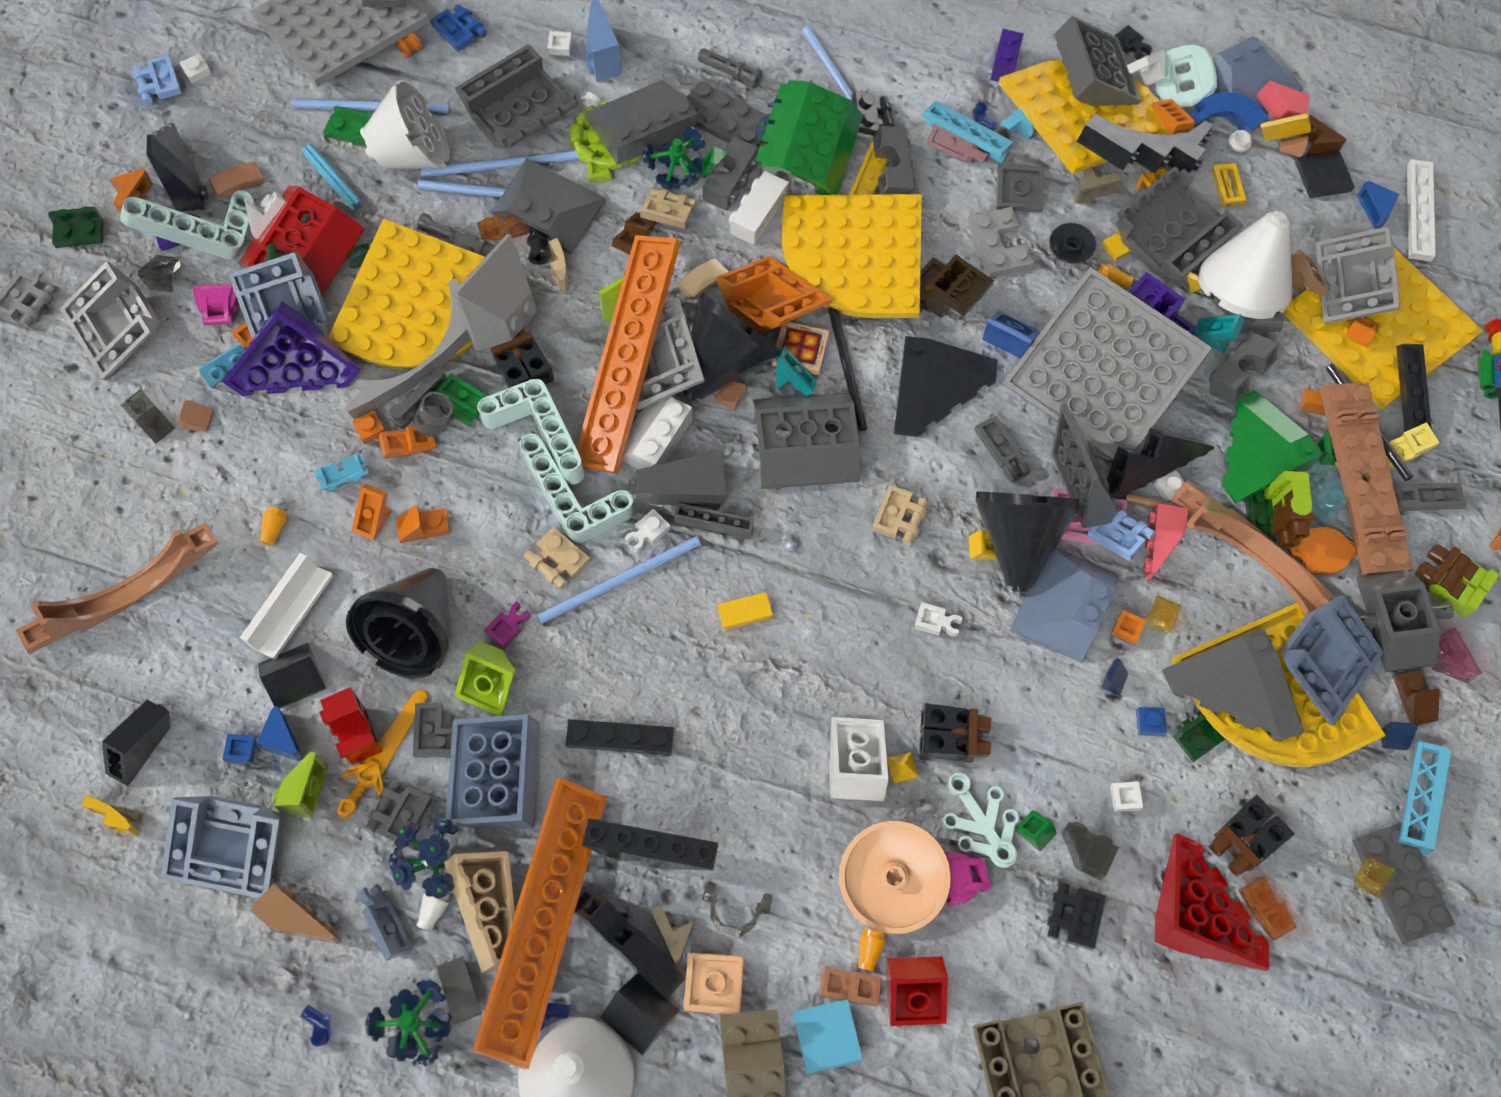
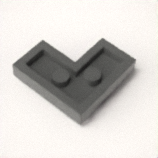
[413,703,453,758]

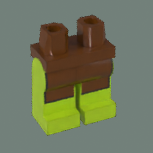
[1264,471,1316,548]
[1414,544,1500,618]

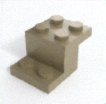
[720,1009,786,1097]

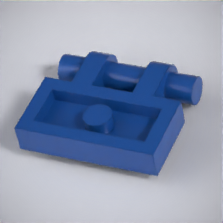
[430,4,487,52]

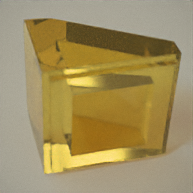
[1147,596,1180,632]
[1354,856,1394,899]

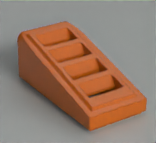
[1151,99,1195,134]

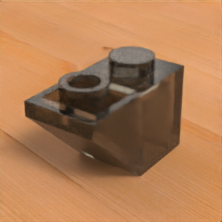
[1061,821,1119,881]

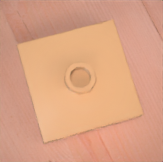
[683,952,744,1015]

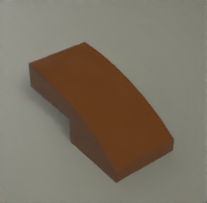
[612,212,656,255]

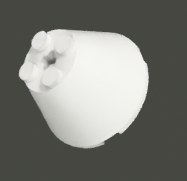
[360,80,450,169]

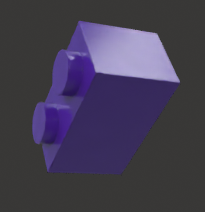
[990,28,1024,82]

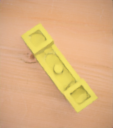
[1335,423,1439,480]

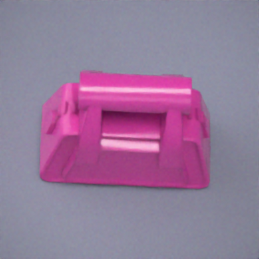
[192,284,240,326]
[944,852,991,908]

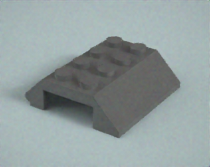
[455,44,579,149]
[1116,167,1244,280]

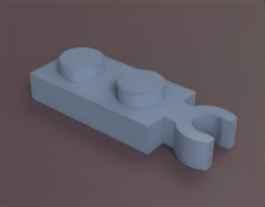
[358,884,413,961]

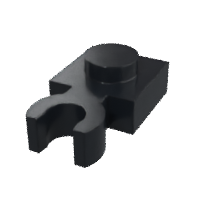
[1114,25,1152,60]

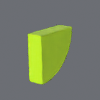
[587,162,612,183]

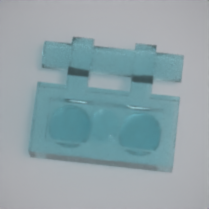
[1309,468,1346,527]

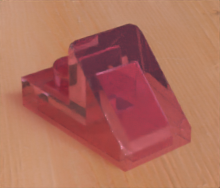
[1432,627,1482,683]

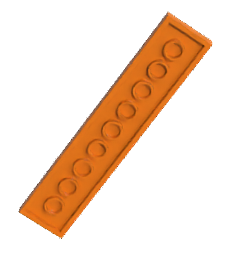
[577,235,681,474]
[472,777,607,1069]

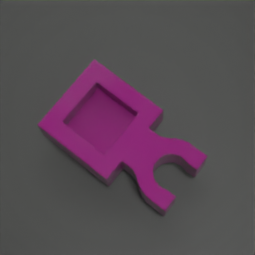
[484,601,532,650]

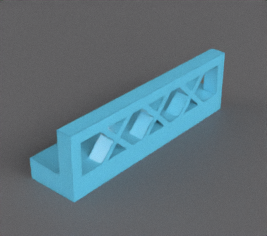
[922,101,1013,164]
[1399,740,1451,856]

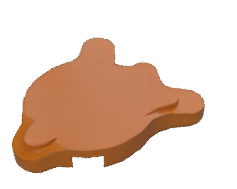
[1289,527,1358,576]

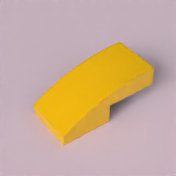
[81,795,139,836]

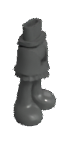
[414,213,495,257]

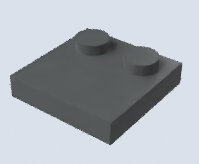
[996,164,1044,213]

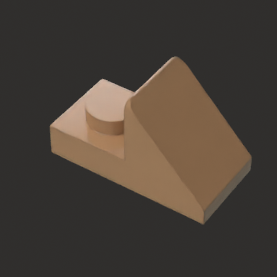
[1291,249,1330,296]

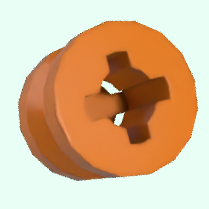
[395,32,422,59]

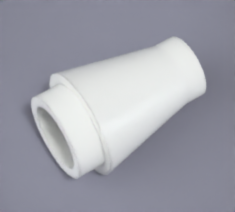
[416,893,450,931]

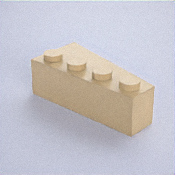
[444,851,515,973]

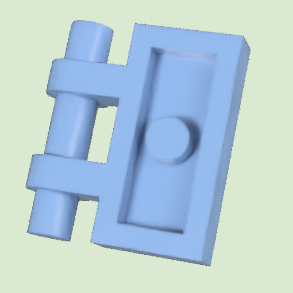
[133,55,182,105]
[1088,510,1156,562]

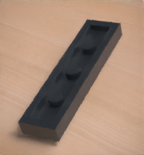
[1396,344,1432,432]
[565,719,674,756]

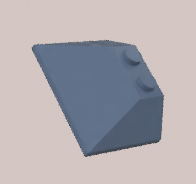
[1212,36,1304,125]
[228,252,330,340]
[1010,548,1119,663]
[1281,595,1384,725]
[161,796,281,898]

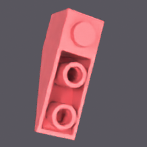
[1143,503,1188,582]

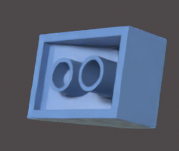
[584,0,621,82]

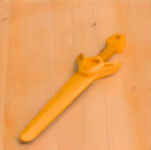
[337,689,428,820]

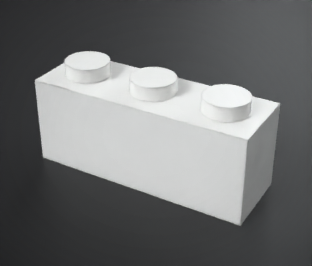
[729,171,789,245]

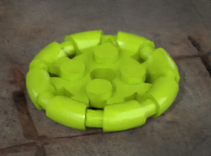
[570,101,642,170]

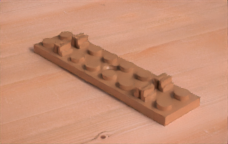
[1319,383,1413,575]

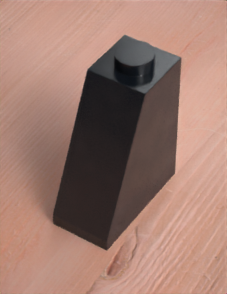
[102,699,170,786]

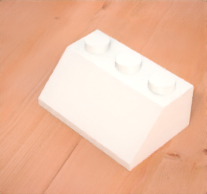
[622,396,692,469]

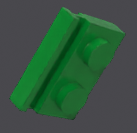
[323,106,373,146]
[436,373,488,427]

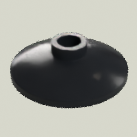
[1049,223,1096,263]

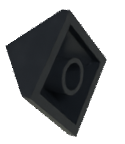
[258,643,327,709]
[600,973,680,1056]

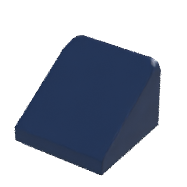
[1102,658,1128,695]
[1381,722,1418,750]

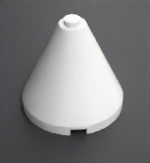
[1198,211,1293,319]
[518,1017,634,1097]

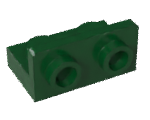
[48,207,104,248]
[1173,710,1226,763]

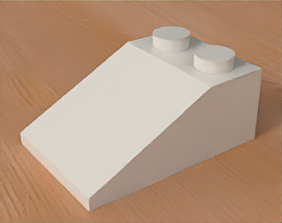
[829,717,888,801]

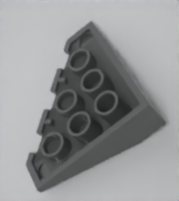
[1162,628,1303,742]

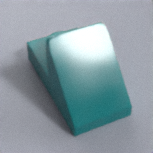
[1193,314,1245,352]
[776,346,817,397]

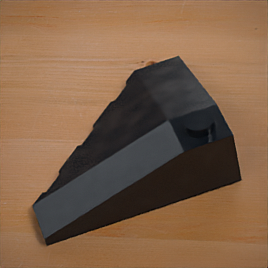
[146,123,208,212]
[894,336,998,437]

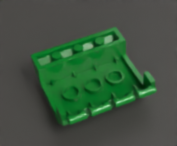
[755,80,863,195]

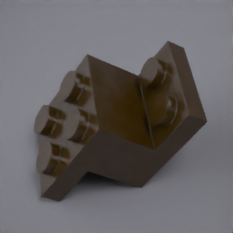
[920,254,994,318]

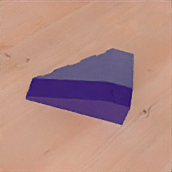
[221,301,361,396]

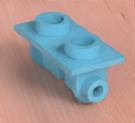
[198,343,245,388]
[314,453,369,491]

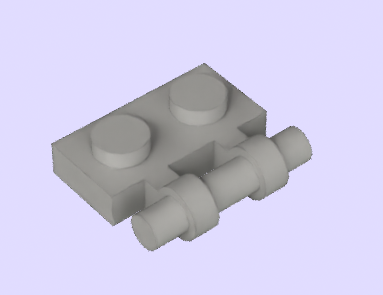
[0,270,56,327]

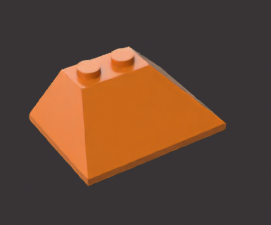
[716,256,833,334]

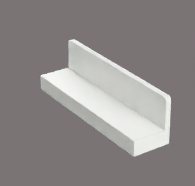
[240,553,333,659]

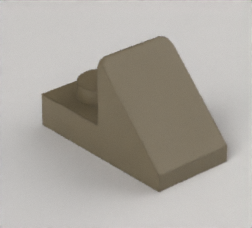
[1073,166,1122,204]
[651,906,694,966]

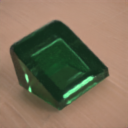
[347,243,370,269]

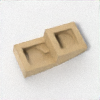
[549,238,568,294]
[677,258,729,301]

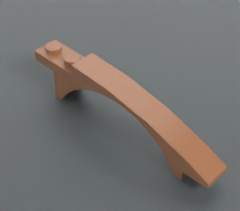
[1171,479,1336,615]
[16,522,218,655]

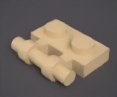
[640,188,696,229]
[871,484,928,545]
[524,527,591,589]

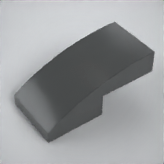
[436,956,482,1025]

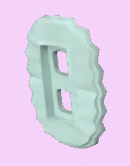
[1154,45,1217,108]

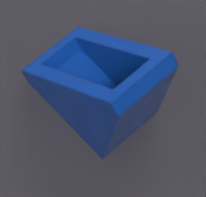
[1357,181,1400,229]
[257,706,303,761]

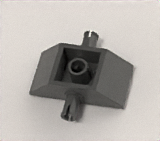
[1356,570,1454,672]

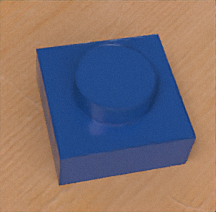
[1136,707,1167,736]
[222,734,257,764]

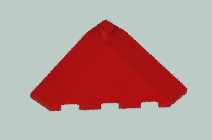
[1154,833,1269,971]

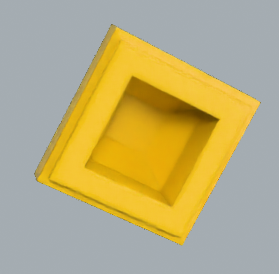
[1187,271,1202,293]
[887,752,919,784]

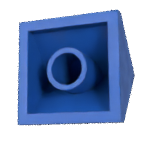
[982,311,1041,359]

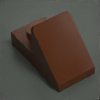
[1299,114,1347,156]
[1393,670,1440,726]

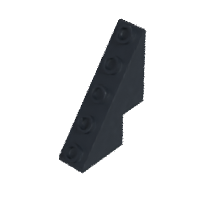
[1106,428,1215,499]
[582,819,719,870]
[574,887,686,1000]

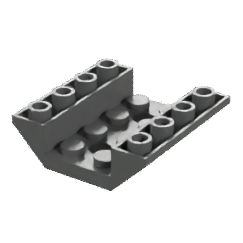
[753,393,860,489]

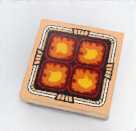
[772,322,829,375]

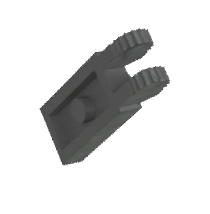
[974,416,1030,483]

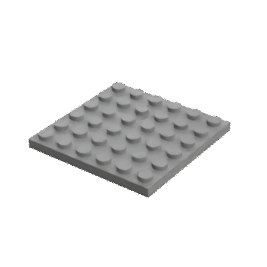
[250,0,430,87]
[1003,267,1212,461]

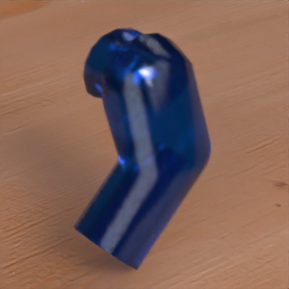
[972,102,998,131]
[540,1002,570,1031]
[300,1005,331,1047]

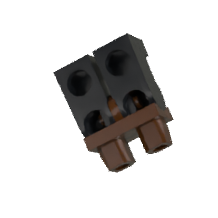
[490,328,554,388]
[919,703,991,763]
[1208,794,1295,877]

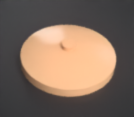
[839,820,950,934]

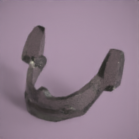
[702,881,772,938]

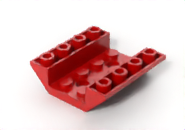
[238,186,365,296]

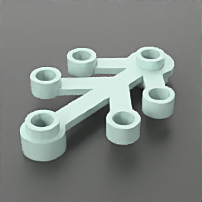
[942,773,1019,868]

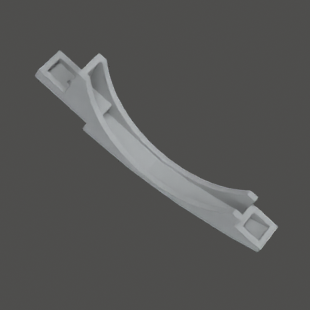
[344,278,471,419]

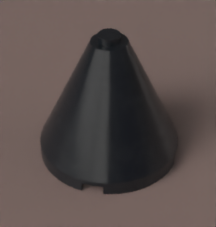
[683,293,782,401]
[975,491,1079,592]
[346,568,449,678]

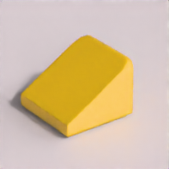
[969,530,997,560]

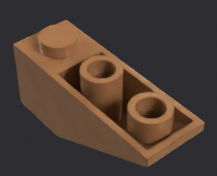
[250,884,340,944]

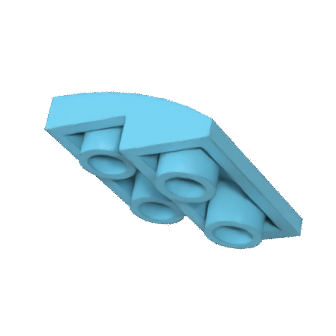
[793,999,862,1074]

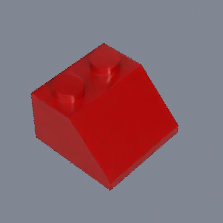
[886,956,948,1026]

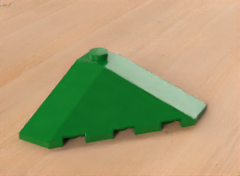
[1221,390,1323,504]

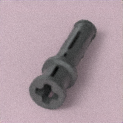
[697,48,763,89]

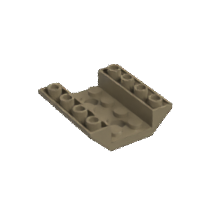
[972,1002,1110,1097]

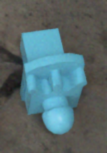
[1000,107,1034,138]

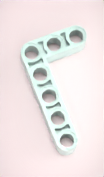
[120,190,253,259]
[477,379,584,485]
[520,434,634,543]

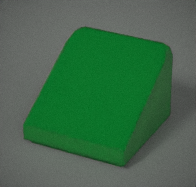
[702,146,728,178]
[1317,432,1337,465]
[1015,810,1057,851]

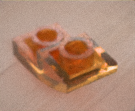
[477,214,530,240]
[1238,877,1297,941]

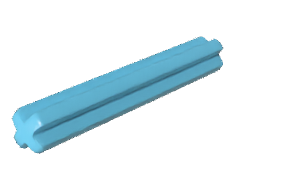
[302,144,362,210]

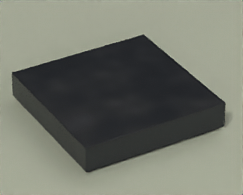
[1295,151,1355,199]

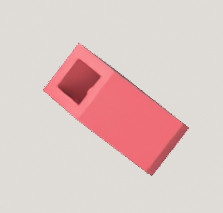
[1257,81,1309,120]

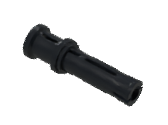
[527,226,549,265]

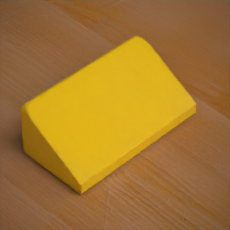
[1261,113,1311,142]

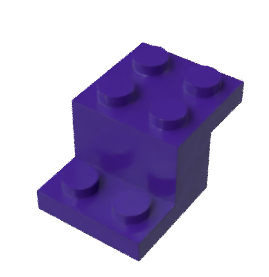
[1128,272,1197,335]

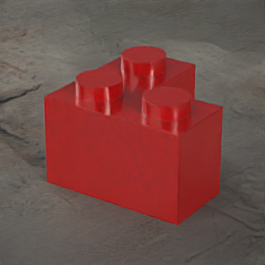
[319,687,382,765]

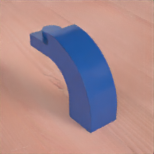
[1189,92,1269,133]

